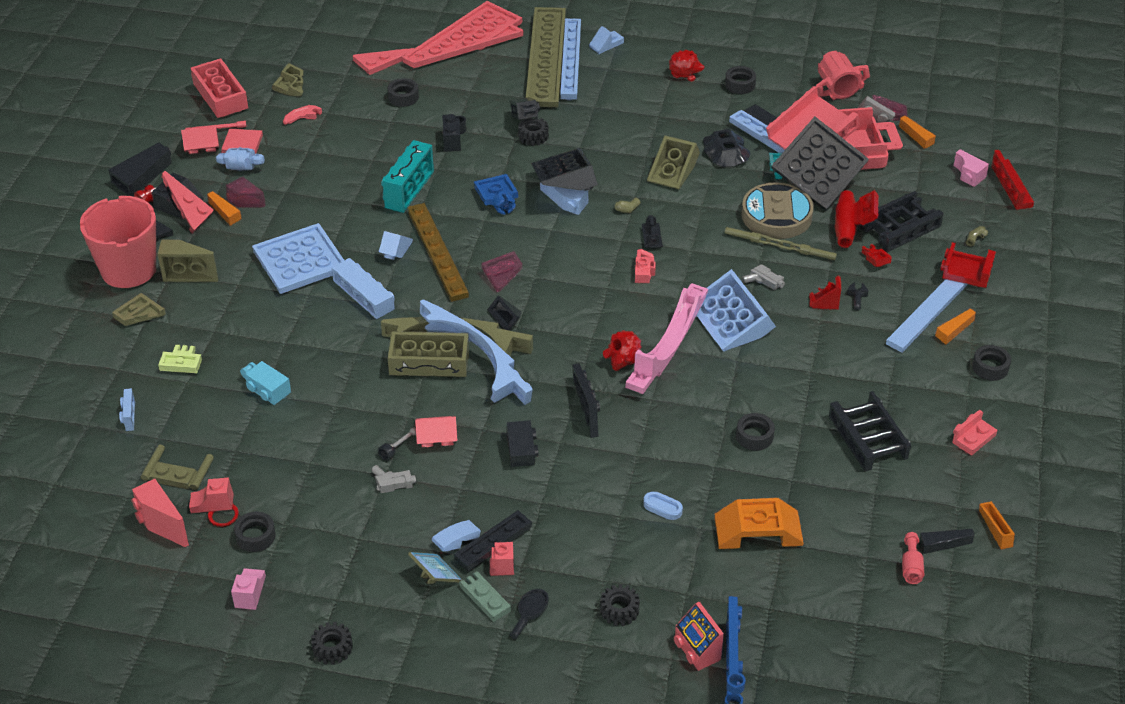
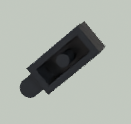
[510,97,540,120]

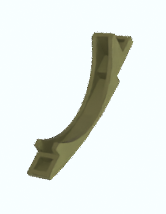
[381,317,533,356]

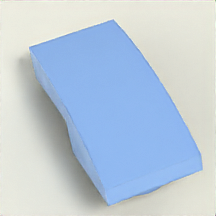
[432,520,481,552]

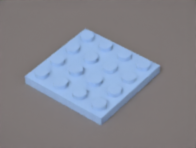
[252,223,344,294]

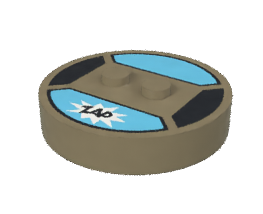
[742,183,813,239]

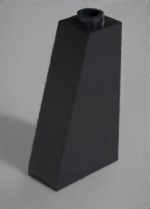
[108,142,172,197]

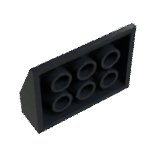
[531,148,598,191]

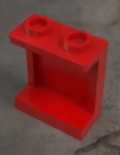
[941,242,996,288]

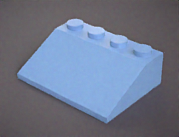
[696,269,776,352]

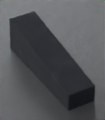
[919,529,974,554]

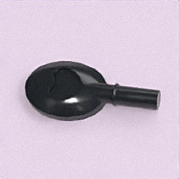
[510,589,549,639]

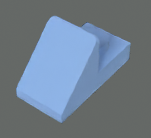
[589,26,624,54]

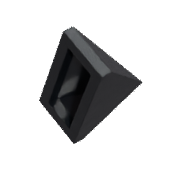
[487,295,521,331]

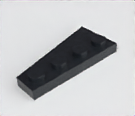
[572,363,600,438]

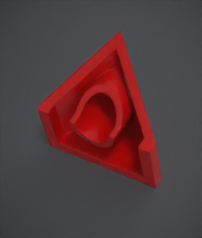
[809,276,841,310]

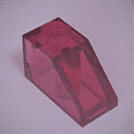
[226,176,265,207]

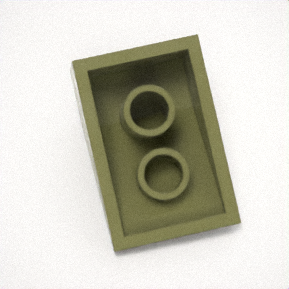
[647,136,700,190]
[158,240,219,282]

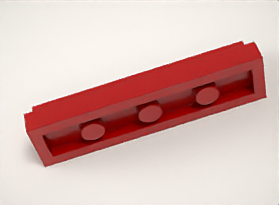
[991,150,1034,210]

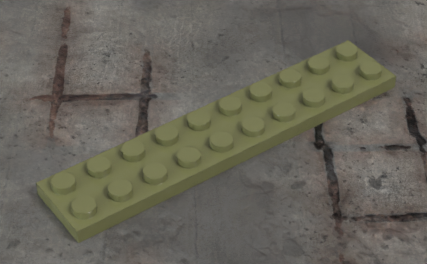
[526,7,566,108]

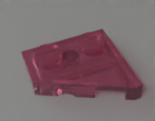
[872,95,907,121]
[481,251,522,293]

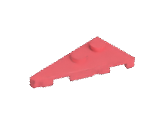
[353,48,415,75]
[161,171,214,233]

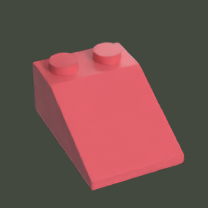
[131,479,189,547]

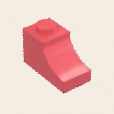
[189,477,234,513]

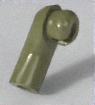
[615,198,641,213]
[966,226,988,247]

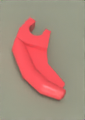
[283,105,322,125]

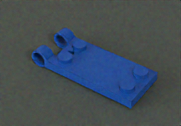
[724,596,746,704]

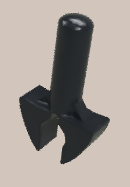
[847,282,868,311]

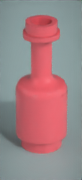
[902,532,925,584]

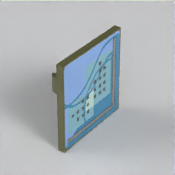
[408,552,462,584]

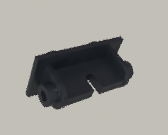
[641,215,663,248]

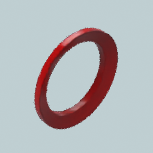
[208,504,239,527]

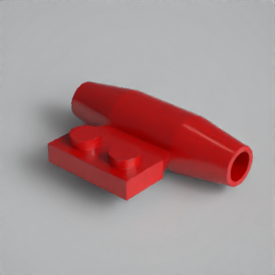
[835,190,879,248]

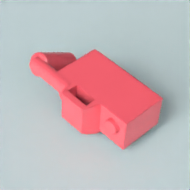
[635,249,656,283]

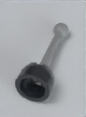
[378,427,416,461]

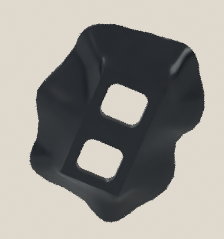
[703,128,750,167]

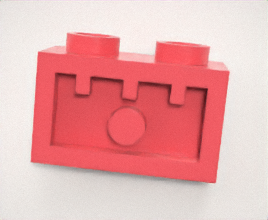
[952,410,997,456]

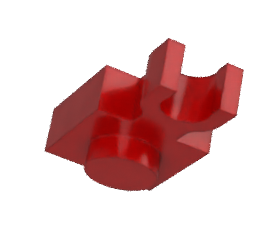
[862,244,892,267]

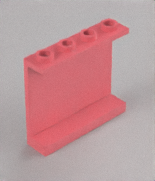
[766,86,860,150]

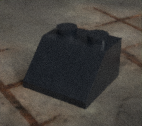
[151,173,204,219]

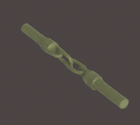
[725,227,837,260]

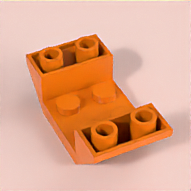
[714,498,804,549]

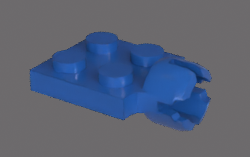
[474,174,518,215]

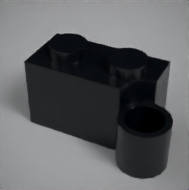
[442,114,467,152]
[506,420,539,467]

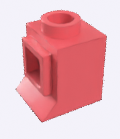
[490,542,514,576]

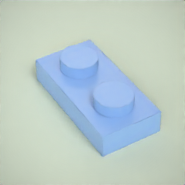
[119,388,135,431]

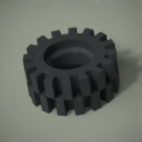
[518,117,549,146]
[600,584,640,626]
[311,622,353,665]

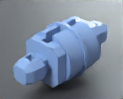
[216,147,265,171]

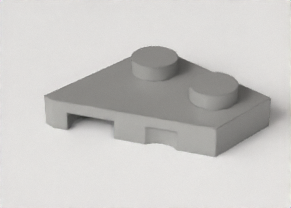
[858,96,895,123]

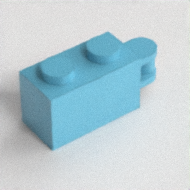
[240,361,291,405]

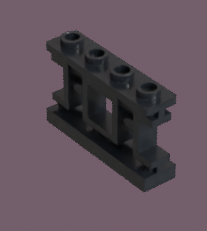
[859,191,944,252]

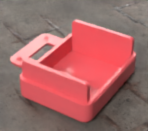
[840,107,903,170]

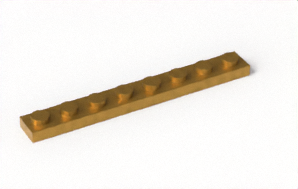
[408,203,469,302]

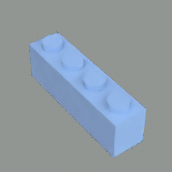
[332,258,395,319]

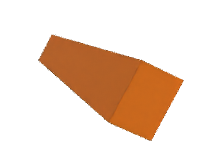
[899,116,936,149]
[207,191,241,226]
[935,308,976,344]
[979,501,1015,549]

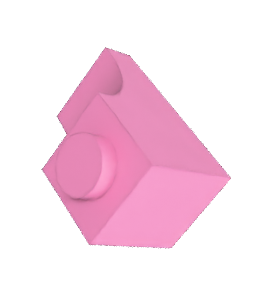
[954,150,989,187]
[231,569,266,610]

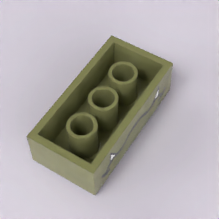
[388,332,469,377]

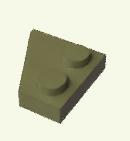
[112,293,166,326]

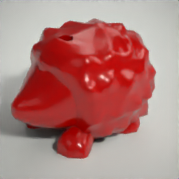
[669,50,704,82]
[603,330,642,371]

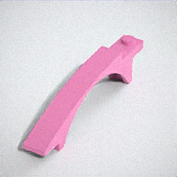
[625,283,708,394]

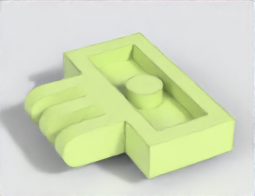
[158,345,202,373]

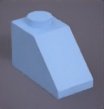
[379,231,413,260]

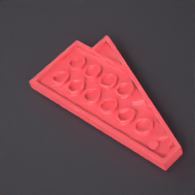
[402,1,523,68]

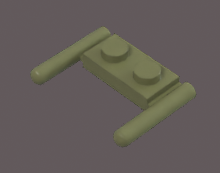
[141,445,214,491]

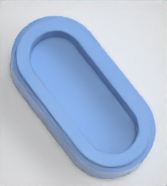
[643,492,683,520]

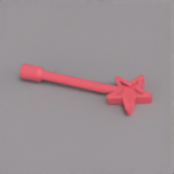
[185,121,246,129]

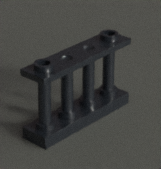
[828,391,911,472]

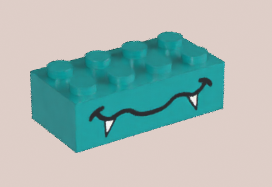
[381,140,434,213]

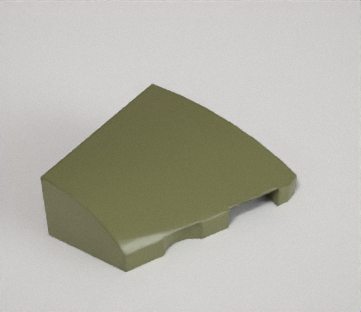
[272,63,303,96]

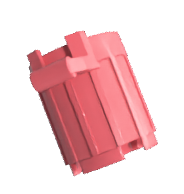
[816,51,870,100]

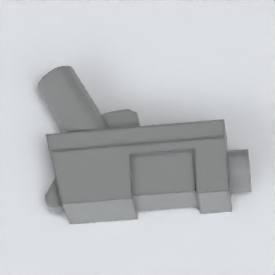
[742,264,785,290]
[372,465,416,493]

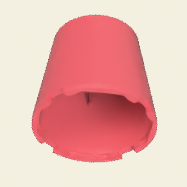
[80,196,157,288]

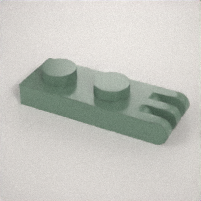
[459,571,511,622]

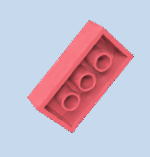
[191,58,248,118]

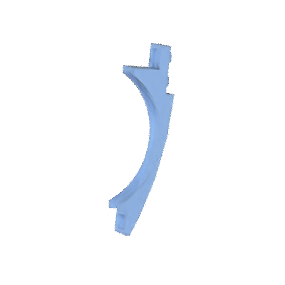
[420,300,532,405]

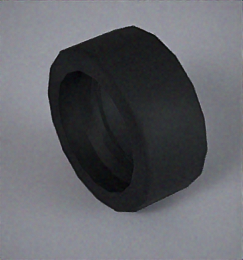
[725,66,756,94]
[387,78,419,107]
[972,345,1011,381]
[736,413,775,451]
[234,511,276,552]

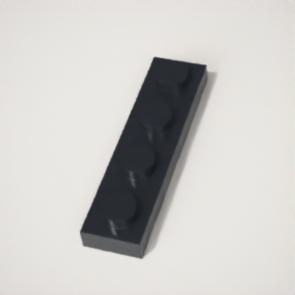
[454,510,532,571]

